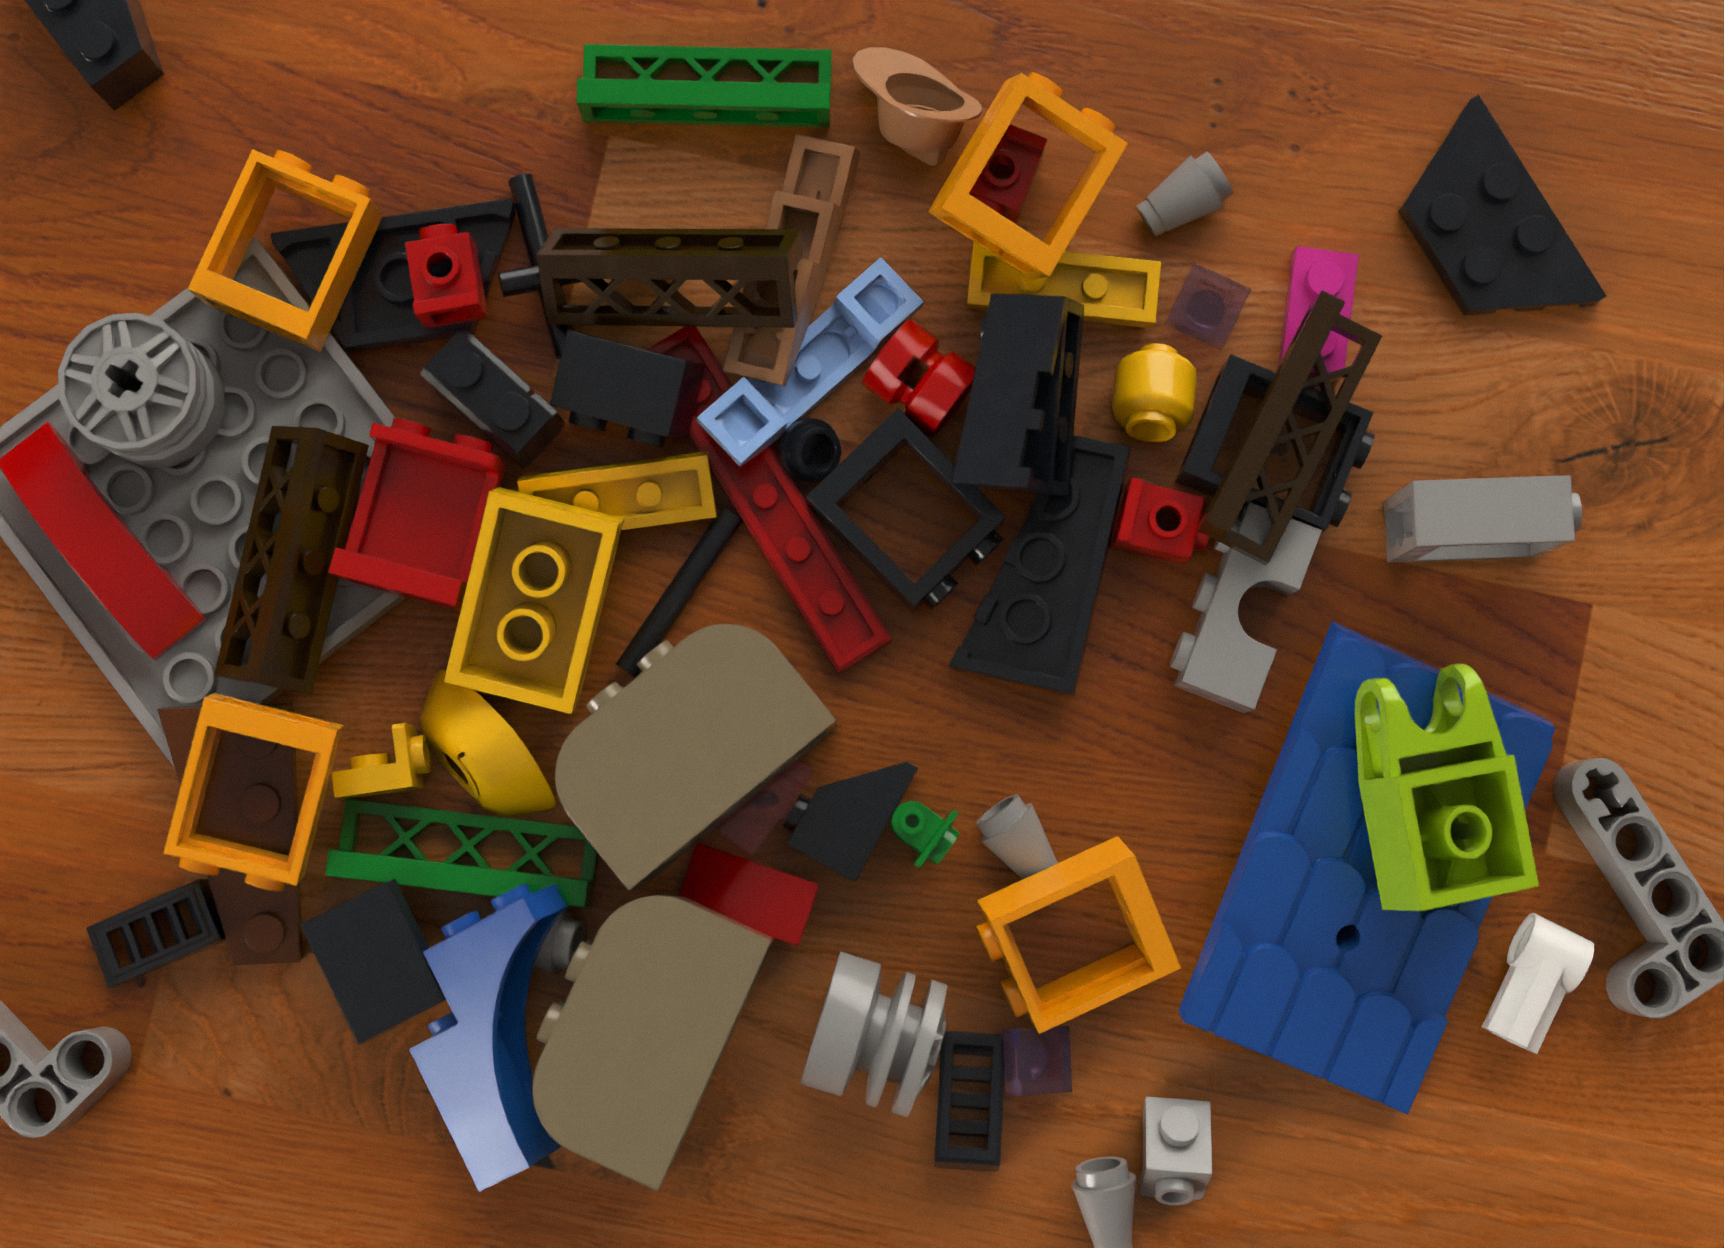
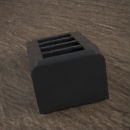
[86,879,226,988]
[934,1031,1006,1172]

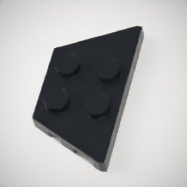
[1398,94,1606,316]
[271,198,516,353]

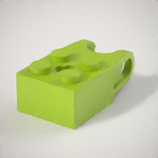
[1355,663,1539,911]

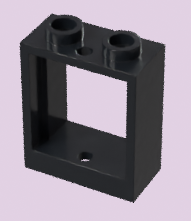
[1175,354,1375,533]
[806,408,1006,613]

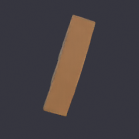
[723,134,860,387]

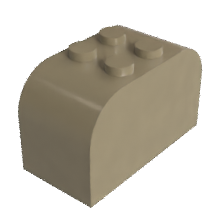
[555,624,837,891]
[532,894,775,1191]

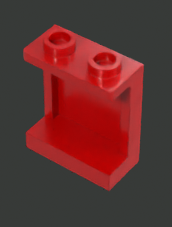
[328,418,506,611]

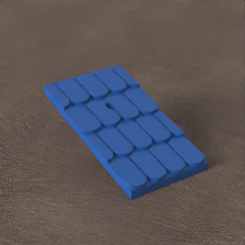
[1178,621,1556,1114]

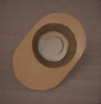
[852,47,983,166]

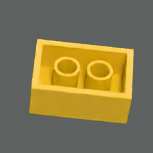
[444,487,624,714]

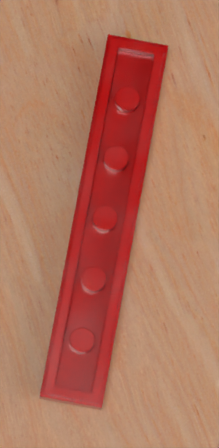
[646,326,892,675]

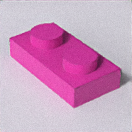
[1277,246,1359,382]

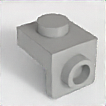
[1138,1096,1212,1205]

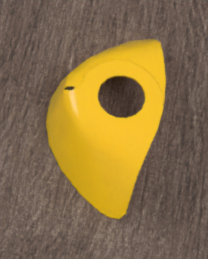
[420,669,557,817]

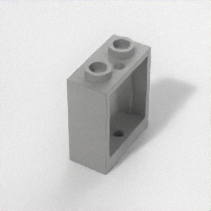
[1383,475,1582,563]

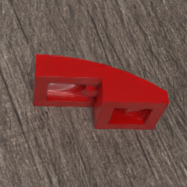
[679,843,819,946]

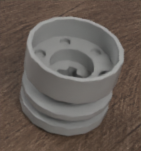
[58,313,225,468]
[800,951,948,1117]

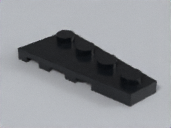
[949,435,1131,696]

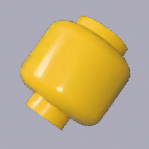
[1112,343,1197,442]

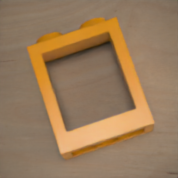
[928,72,1128,279]
[188,149,383,353]
[163,693,344,891]
[976,836,1181,1034]

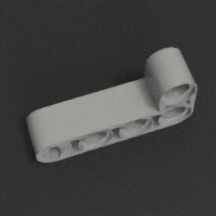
[1553,758,1724,1018]
[0,1000,132,1138]

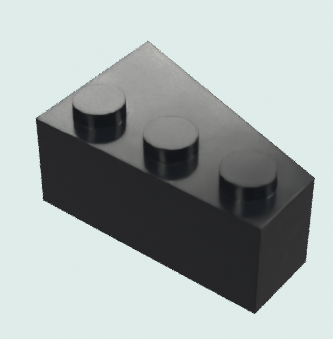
[24,0,164,111]

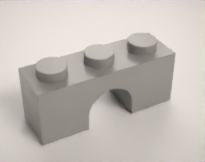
[1170,502,1322,713]

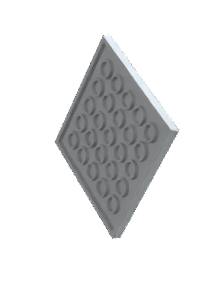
[0,237,407,768]

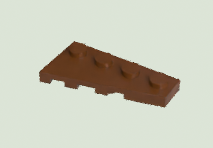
[158,703,303,965]

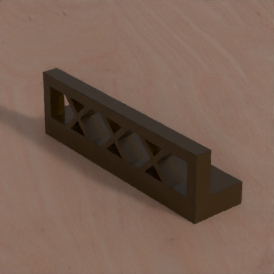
[536,228,802,328]
[1197,290,1382,565]
[214,426,369,695]

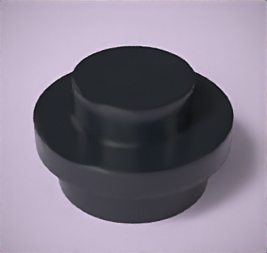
[779,418,841,482]

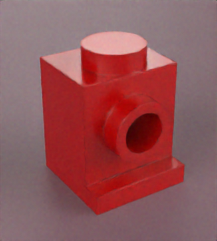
[969,124,1047,224]
[405,224,488,329]
[1111,477,1209,565]

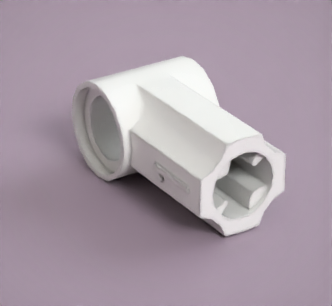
[1482,912,1594,1054]

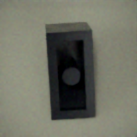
[783,762,918,882]

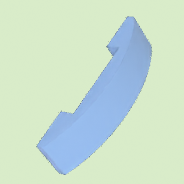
[696,257,924,467]

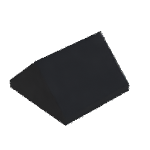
[300,879,446,1046]

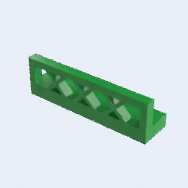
[576,44,832,128]
[325,799,598,907]

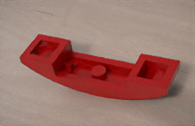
[0,421,207,660]

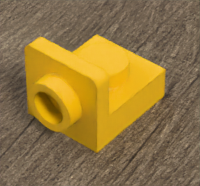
[331,723,431,799]

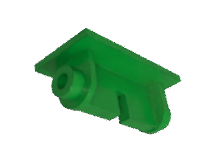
[890,801,961,868]

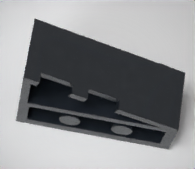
[952,294,1085,496]

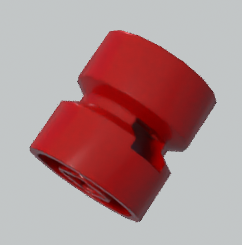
[862,318,976,438]

